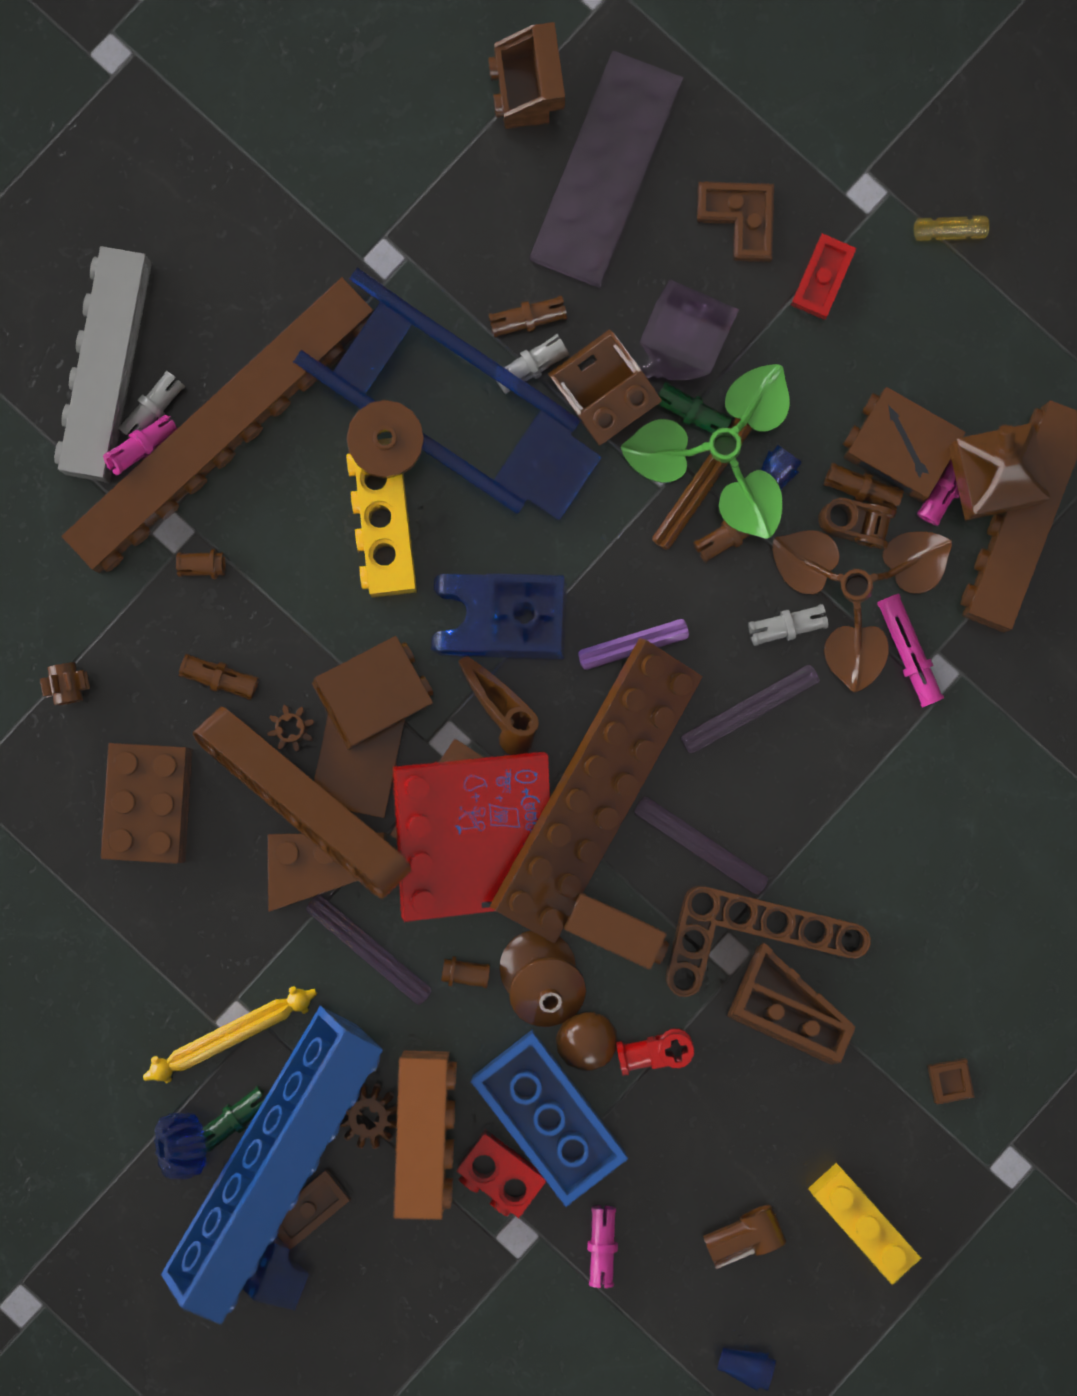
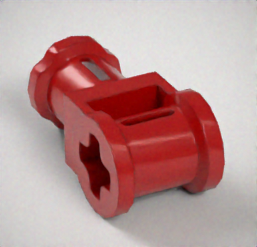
[616,1028,694,1076]

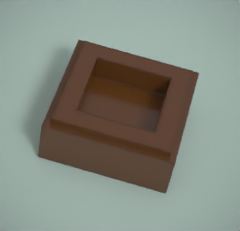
[927,1058,975,1105]

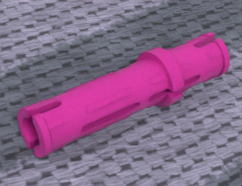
[877,594,944,708]

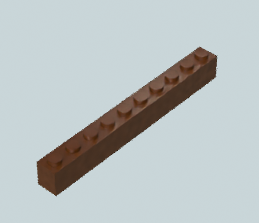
[61,277,376,574]

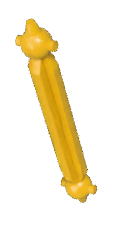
[143,986,317,1083]

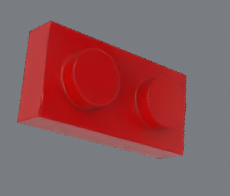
[791,233,856,320]

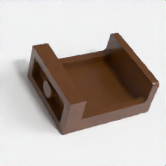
[312,636,433,750]

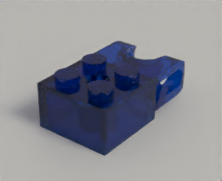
[431,574,567,659]

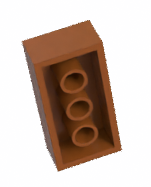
[394,1050,457,1219]

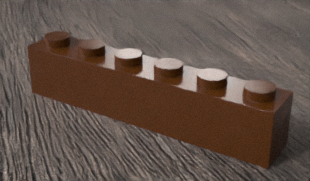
[960,400,1077,632]

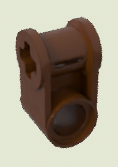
[818,498,896,550]

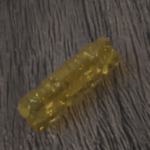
[914,216,989,241]

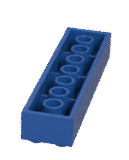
[161,1006,383,1324]

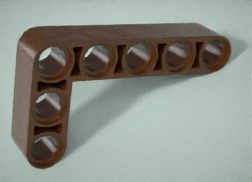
[665,886,871,997]

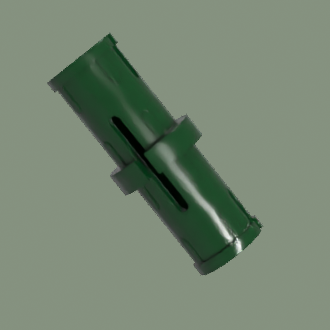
[658,382,732,434]
[196,1086,266,1152]

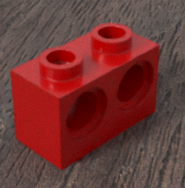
[457,1128,546,1218]

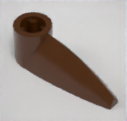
[458,656,539,755]

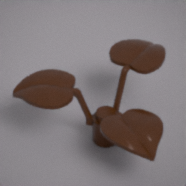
[773,530,952,692]

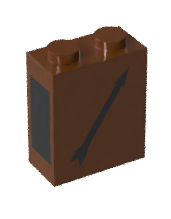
[843,387,966,503]

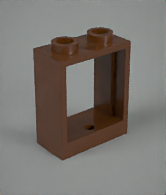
[564,892,669,969]

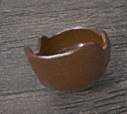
[556,1012,618,1071]

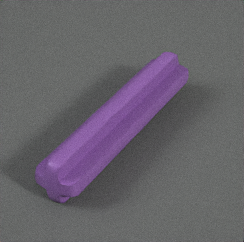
[578,619,689,670]

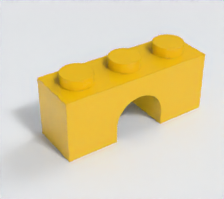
[808,1163,921,1284]

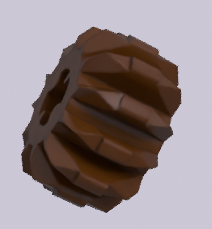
[340,1083,398,1149]

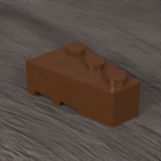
[268,832,387,912]
[727,943,855,1065]

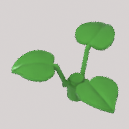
[621,364,790,539]

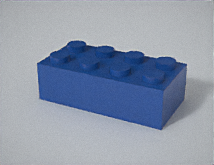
[471,1029,628,1206]

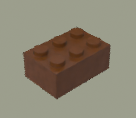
[101,743,193,863]

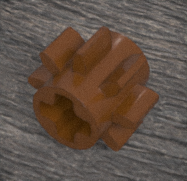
[40,662,90,706]
[267,705,316,752]

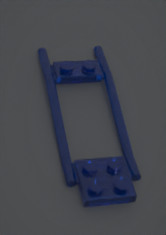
[293,267,601,520]

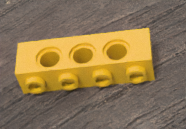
[346,438,417,598]

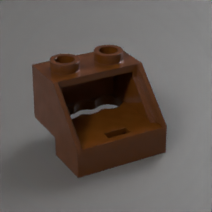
[488,22,565,129]
[548,329,662,446]

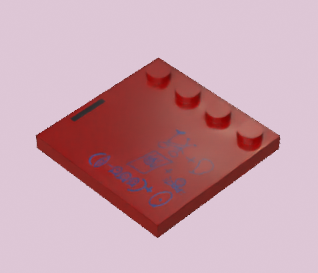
[393,752,550,922]

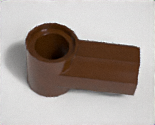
[703,1205,786,1269]

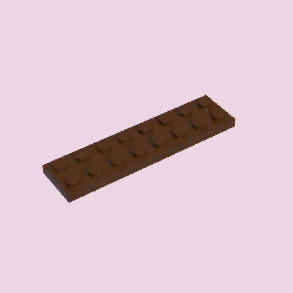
[489,638,703,943]

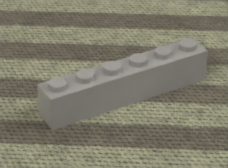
[54,246,152,483]

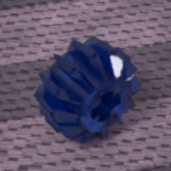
[154,1112,207,1180]

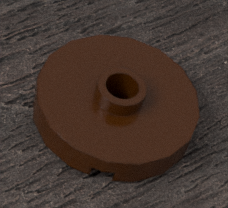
[347,400,424,478]

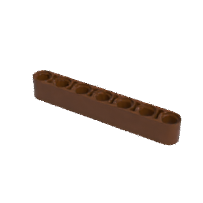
[193,706,412,899]

